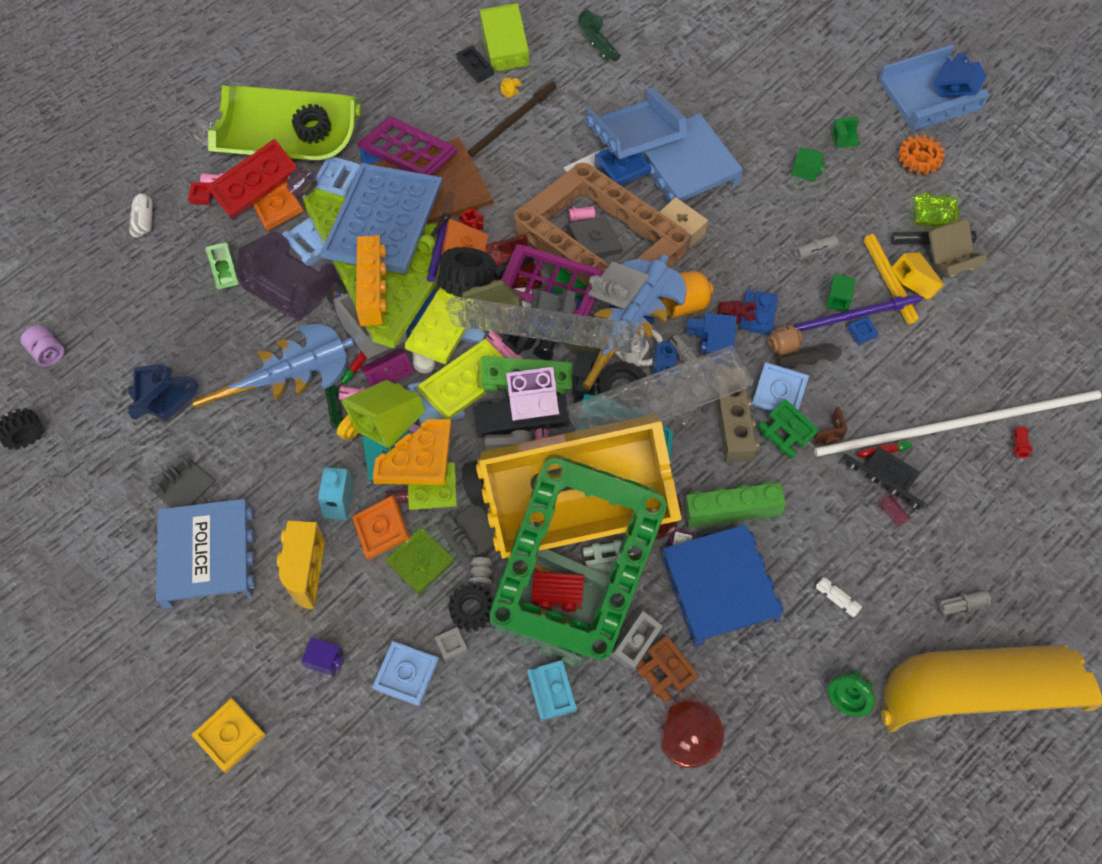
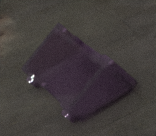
[237,230,340,321]

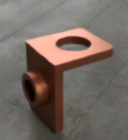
[813,407,848,445]

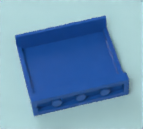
[661,524,783,647]

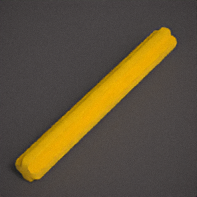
[864,234,919,325]

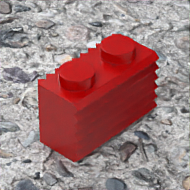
[532,571,584,612]

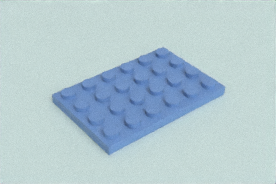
[321,163,443,274]

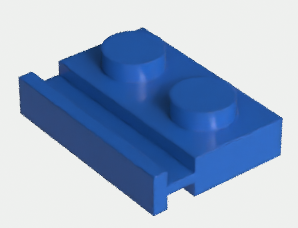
[739,289,778,335]

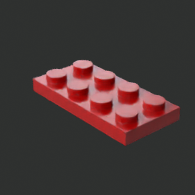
[206,139,300,219]

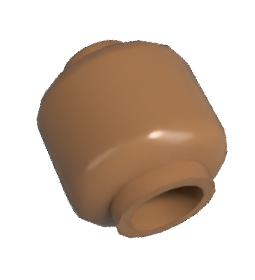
[767,324,803,356]

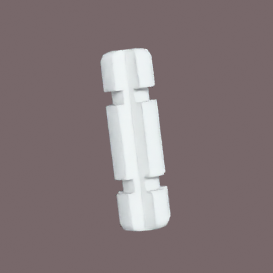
[816,577,862,617]

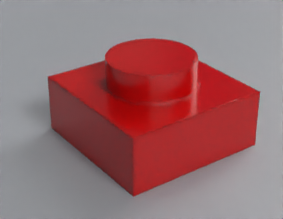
[188,182,213,205]

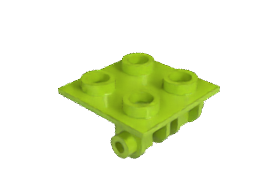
[408,462,457,510]

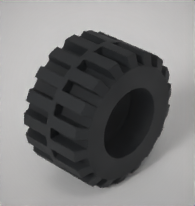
[438,247,496,298]

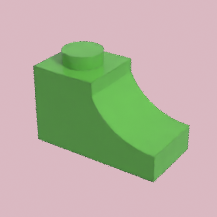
[205,241,239,290]

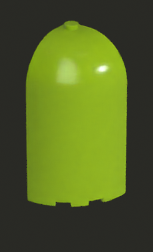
[208,85,362,160]

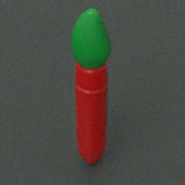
[341,351,367,384]
[857,441,913,458]

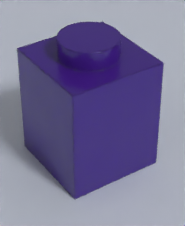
[301,637,344,677]

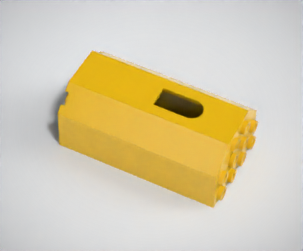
[476,414,682,559]

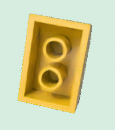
[277,521,326,609]

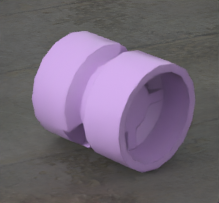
[21,325,64,367]

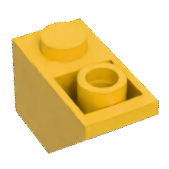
[890,252,945,300]

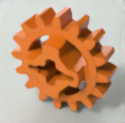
[898,134,945,175]

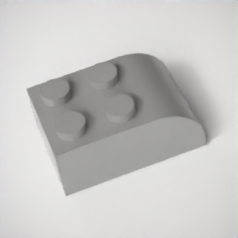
[333,293,407,359]

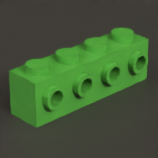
[478,356,573,395]
[683,482,786,528]

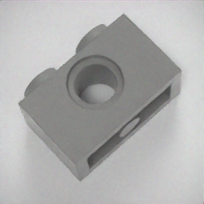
[610,611,663,668]

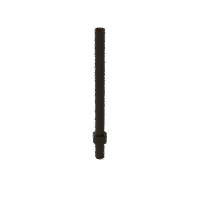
[467,82,557,157]

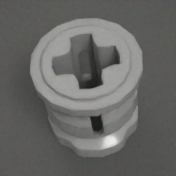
[468,557,493,588]

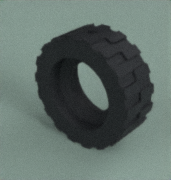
[598,361,648,411]

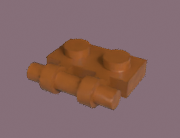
[636,636,699,703]

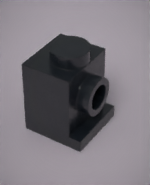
[502,322,539,355]

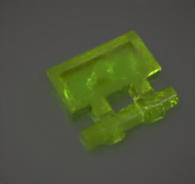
[914,192,959,227]

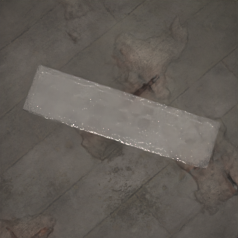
[566,345,754,431]

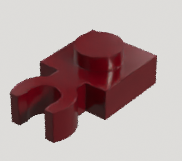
[718,301,757,324]

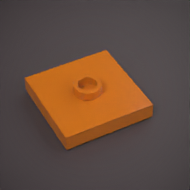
[253,181,304,231]
[441,219,488,255]
[352,495,411,560]

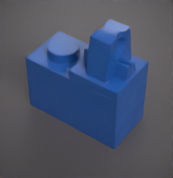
[933,53,987,97]
[686,313,737,366]

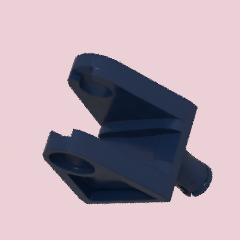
[128,364,198,420]

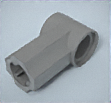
[485,430,531,451]

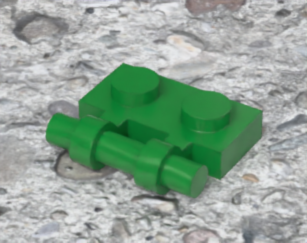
[758,398,820,459]

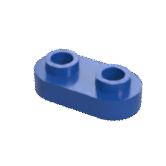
[652,341,677,386]

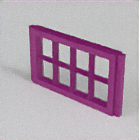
[357,116,458,175]
[501,244,605,321]

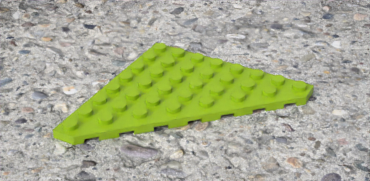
[303,188,442,349]

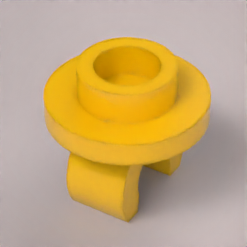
[500,77,522,98]

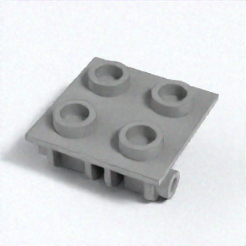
[588,261,650,310]

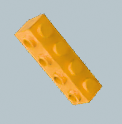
[356,235,387,326]

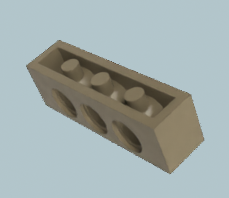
[713,369,759,463]

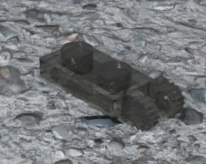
[774,342,842,369]

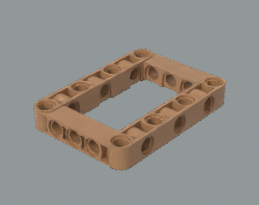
[514,163,689,286]

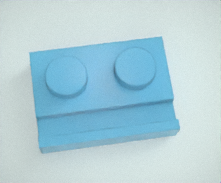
[527,660,577,722]

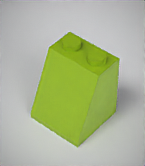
[480,3,529,72]
[341,380,426,449]

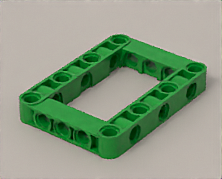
[490,454,667,660]

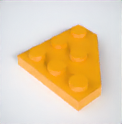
[373,419,452,485]

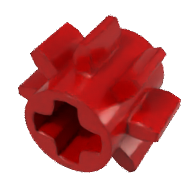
[459,209,484,230]

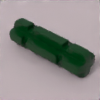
[325,386,343,429]

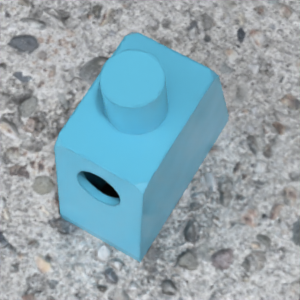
[318,468,355,520]

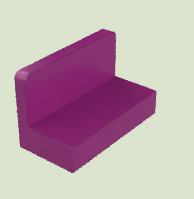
[360,349,414,387]

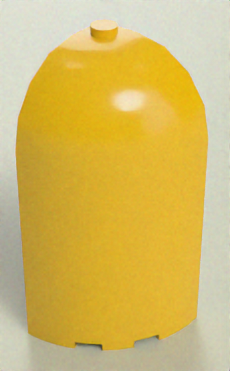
[881,644,1102,732]

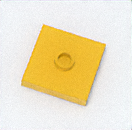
[191,698,267,773]

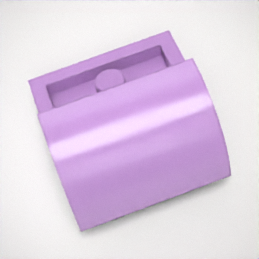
[506,367,559,421]

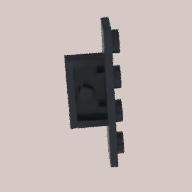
[842,447,928,510]

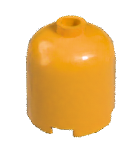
[659,271,713,319]

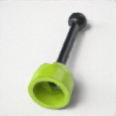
[417,213,450,254]

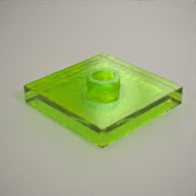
[385,528,454,595]

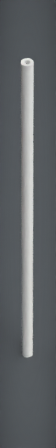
[814,390,1101,457]

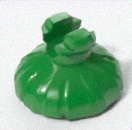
[827,670,876,718]

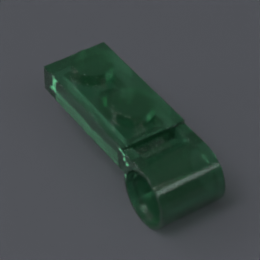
[578,10,621,61]

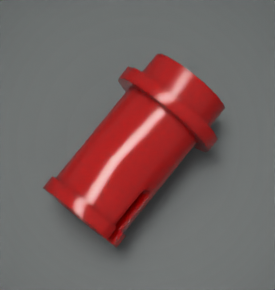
[1012,427,1033,458]

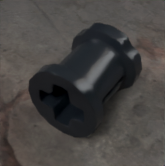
[534,331,560,360]

